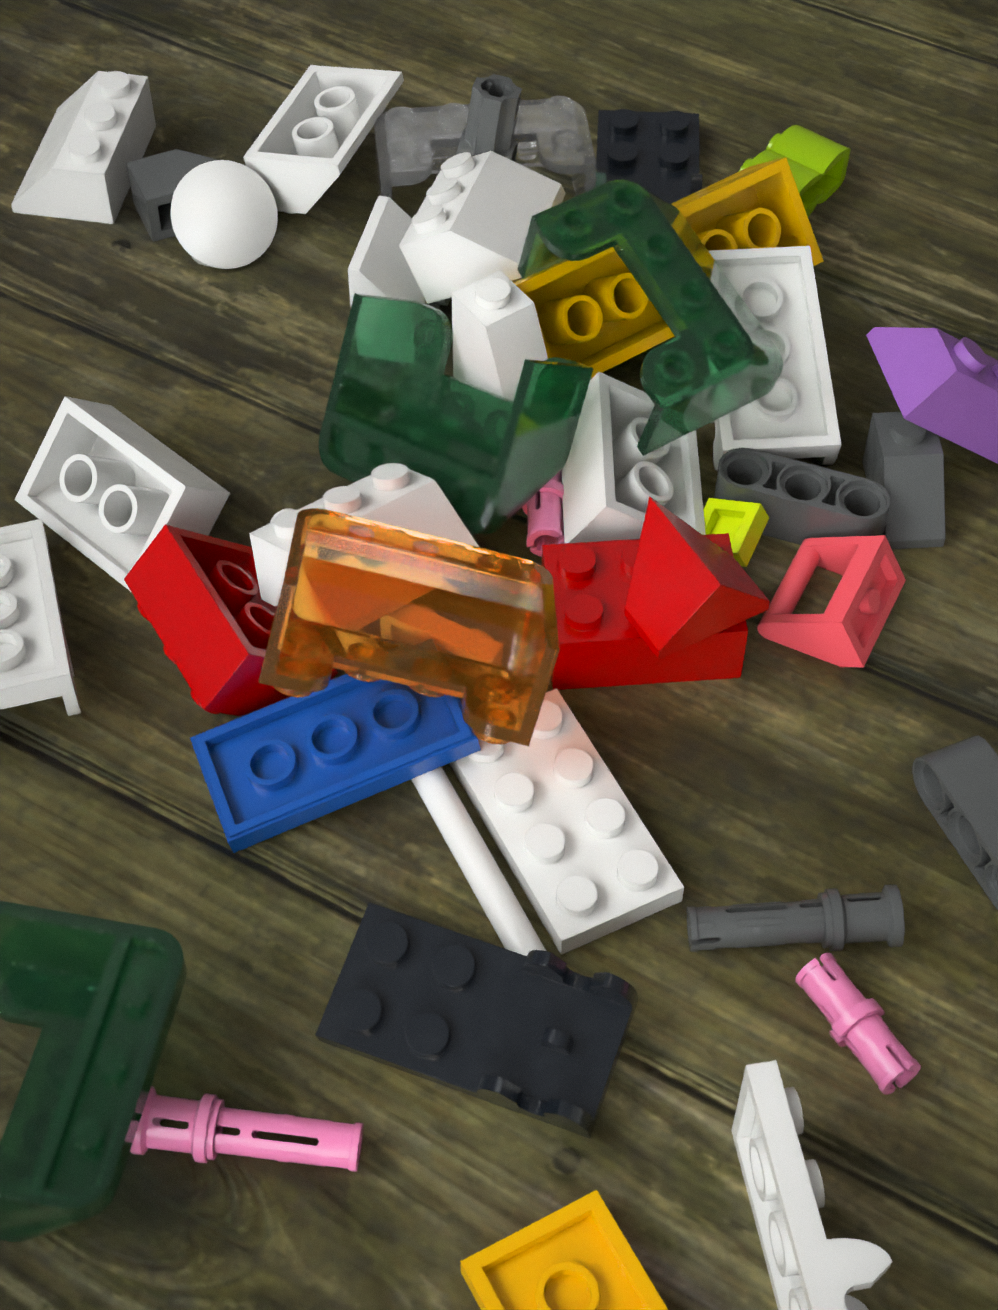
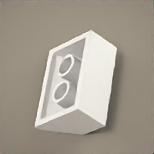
[243,65,404,214]
[11,71,156,224]
[399,151,566,304]
[560,372,706,543]
[15,396,230,591]
[249,463,484,640]

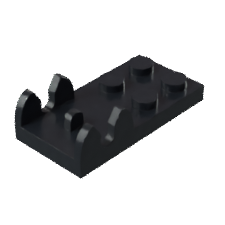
[593,109,703,241]
[315,902,638,1138]

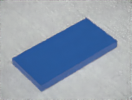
[190,639,481,853]

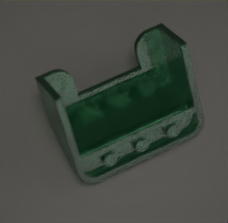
[517,180,783,456]
[318,293,594,534]
[0,901,187,1242]

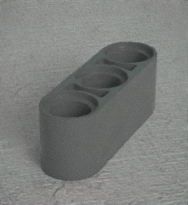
[714,448,890,545]
[912,735,998,910]

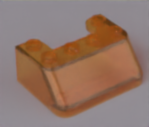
[258,508,559,746]

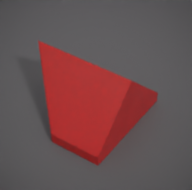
[624,497,770,660]

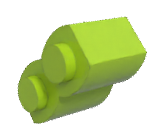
[739,125,850,217]

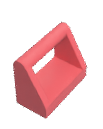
[757,535,906,668]

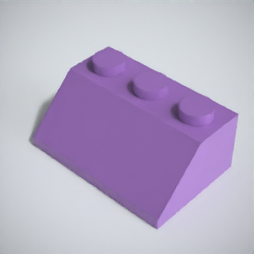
[866,327,998,464]

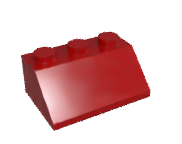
[124,524,338,717]

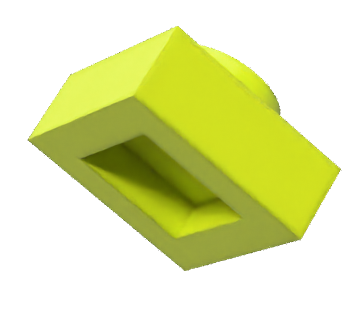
[703,498,769,567]

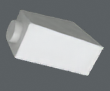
[451,270,561,462]

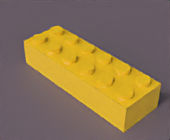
[512,157,824,395]

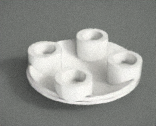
[171,160,278,269]

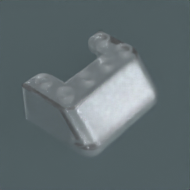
[374,96,597,231]

